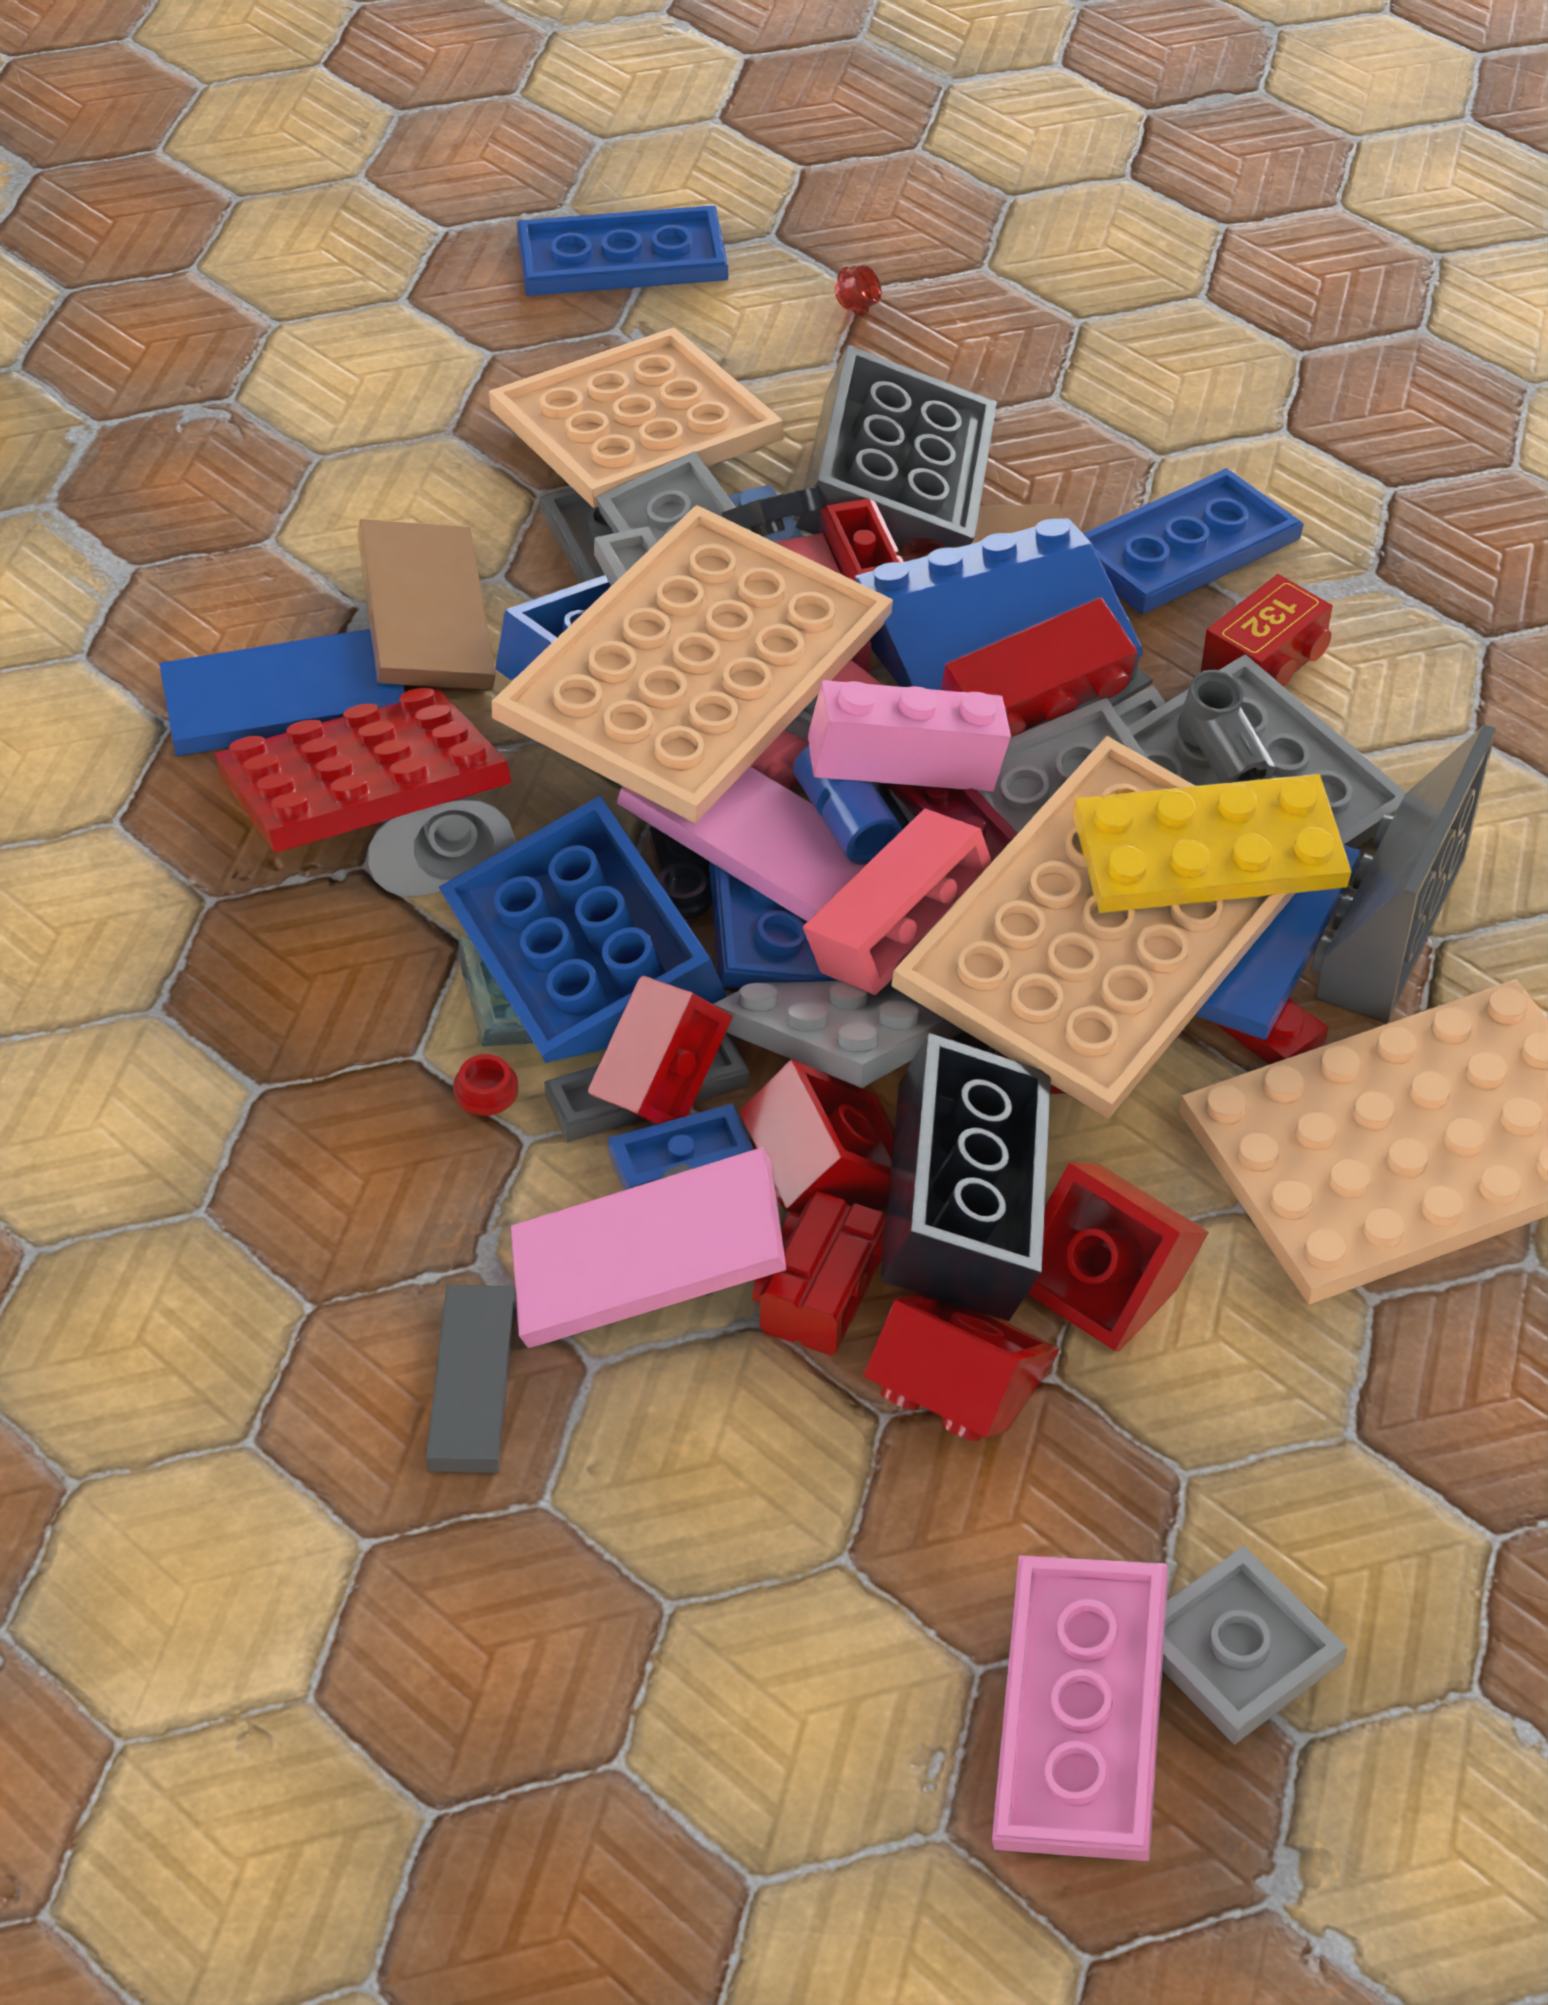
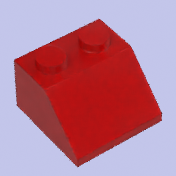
[739,1060,895,1214]
[1028,1162,1209,1351]
[863,1294,1060,1441]

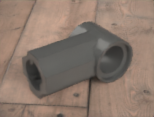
[1177,670,1275,784]

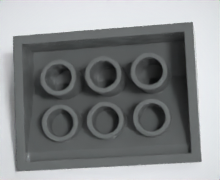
[795,345,997,547]
[1312,724,1496,1024]

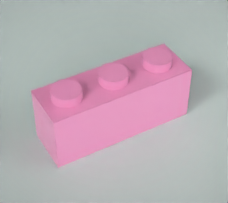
[808,680,1011,792]

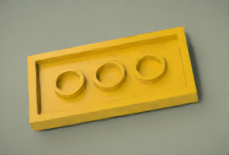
[1072,774,1352,913]

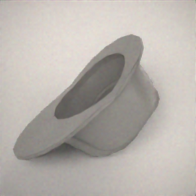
[367,796,515,897]

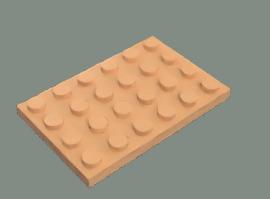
[492,505,893,824]
[892,736,1295,1119]
[1179,979,1548,1305]

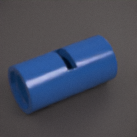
[793,745,902,865]

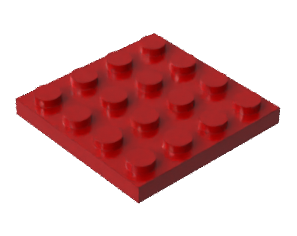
[214,688,512,853]

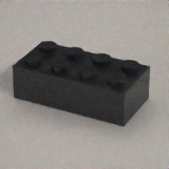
[880,1033,1051,1322]

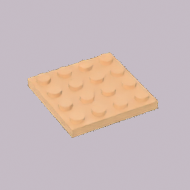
[489,327,784,508]

